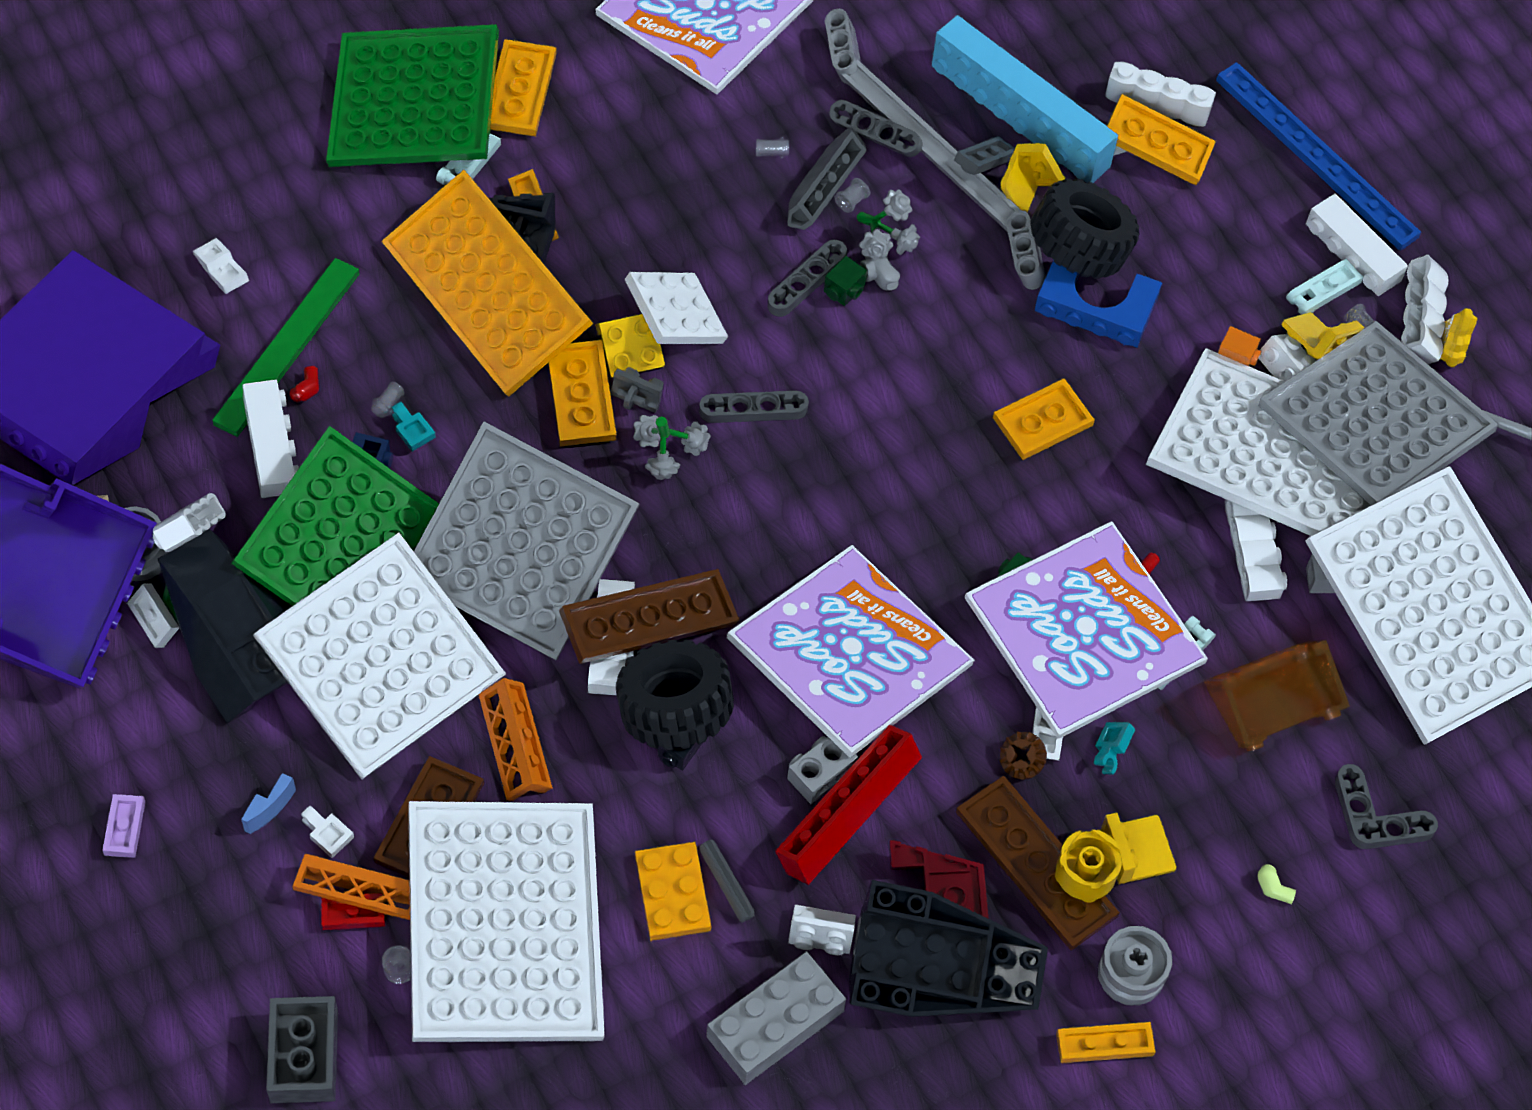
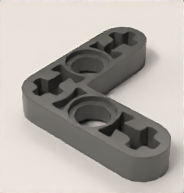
[1335,764,1438,849]

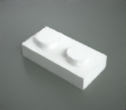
[127,584,179,648]

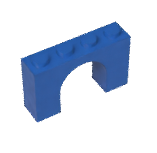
[1034,260,1162,348]

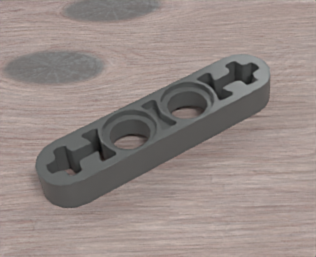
[829,100,923,157]
[767,240,847,317]
[699,391,809,423]

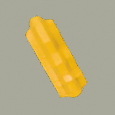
[1441,308,1477,367]

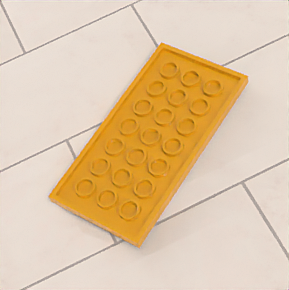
[382,170,593,397]

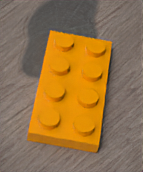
[490,39,557,137]
[1107,94,1216,186]
[548,340,616,446]

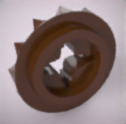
[999,732,1047,779]

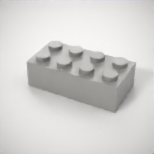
[707,952,846,1085]

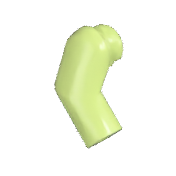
[1257,864,1296,904]

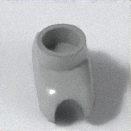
[860,256,900,291]

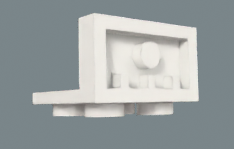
[788,905,856,955]

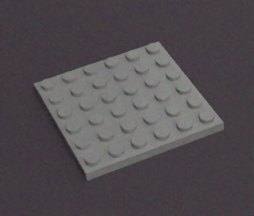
[1258,321,1499,506]
[414,422,640,660]

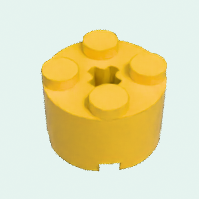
[1055,830,1122,903]

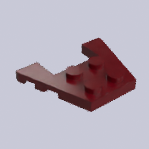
[889,840,989,919]

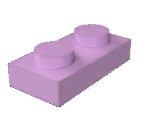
[102,794,145,858]

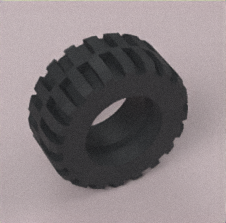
[1030,179,1140,278]
[615,640,734,750]

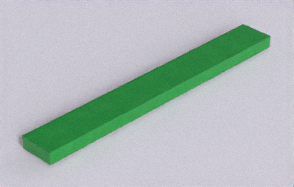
[212,258,360,437]

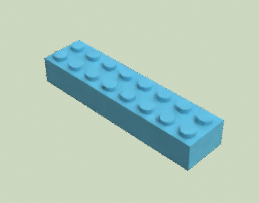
[932,15,1118,183]

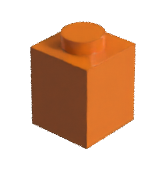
[1218,326,1262,366]

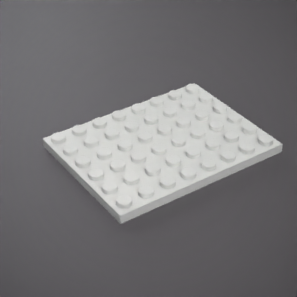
[1146,348,1371,536]
[1305,466,1532,745]
[408,801,604,1042]

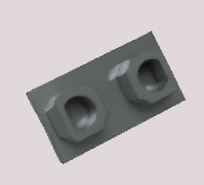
[610,367,664,413]

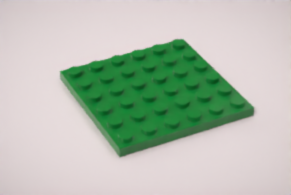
[326,24,499,167]
[231,426,439,606]

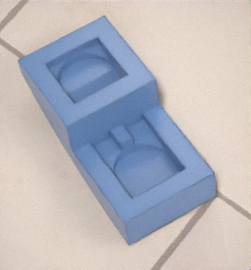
[241,773,296,834]

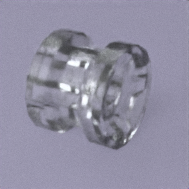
[382,946,411,984]

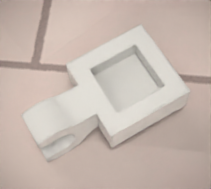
[301,806,354,858]

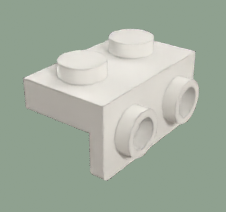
[1259,334,1316,382]

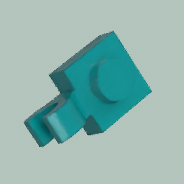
[391,402,436,452]
[1094,722,1135,774]

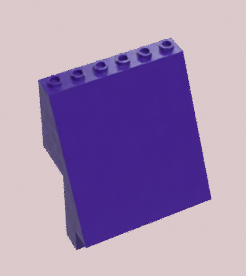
[0,250,220,485]
[0,464,157,689]

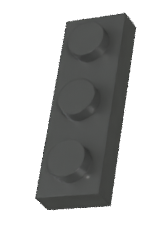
[953,137,1015,175]

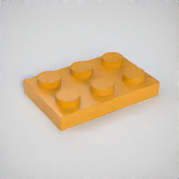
[993,378,1095,460]
[635,842,711,941]

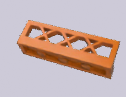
[478,678,553,801]
[293,854,410,920]

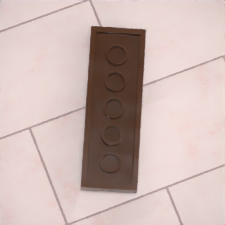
[559,569,740,664]
[956,776,1120,951]

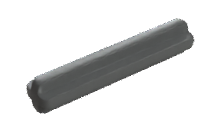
[700,840,754,922]

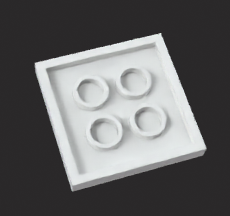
[625,272,728,344]

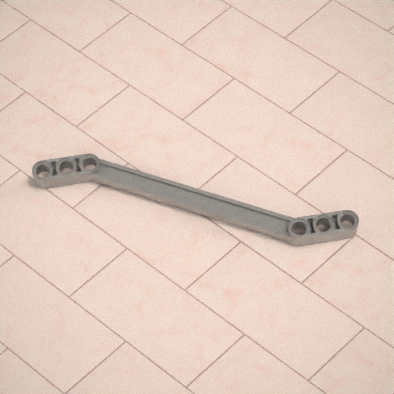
[825,9,1046,290]

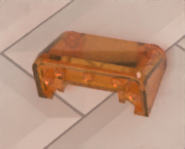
[1204,640,1350,751]

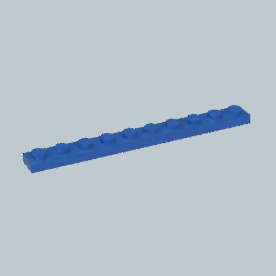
[1216,62,1421,251]

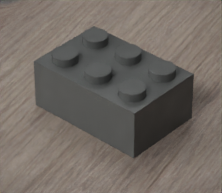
[267,996,338,1103]

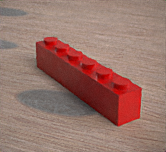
[775,724,922,885]

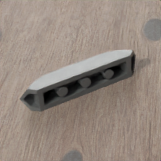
[787,127,867,230]

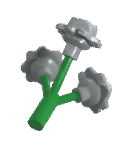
[857,190,920,260]
[633,415,710,480]

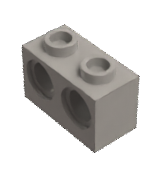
[787,736,858,804]

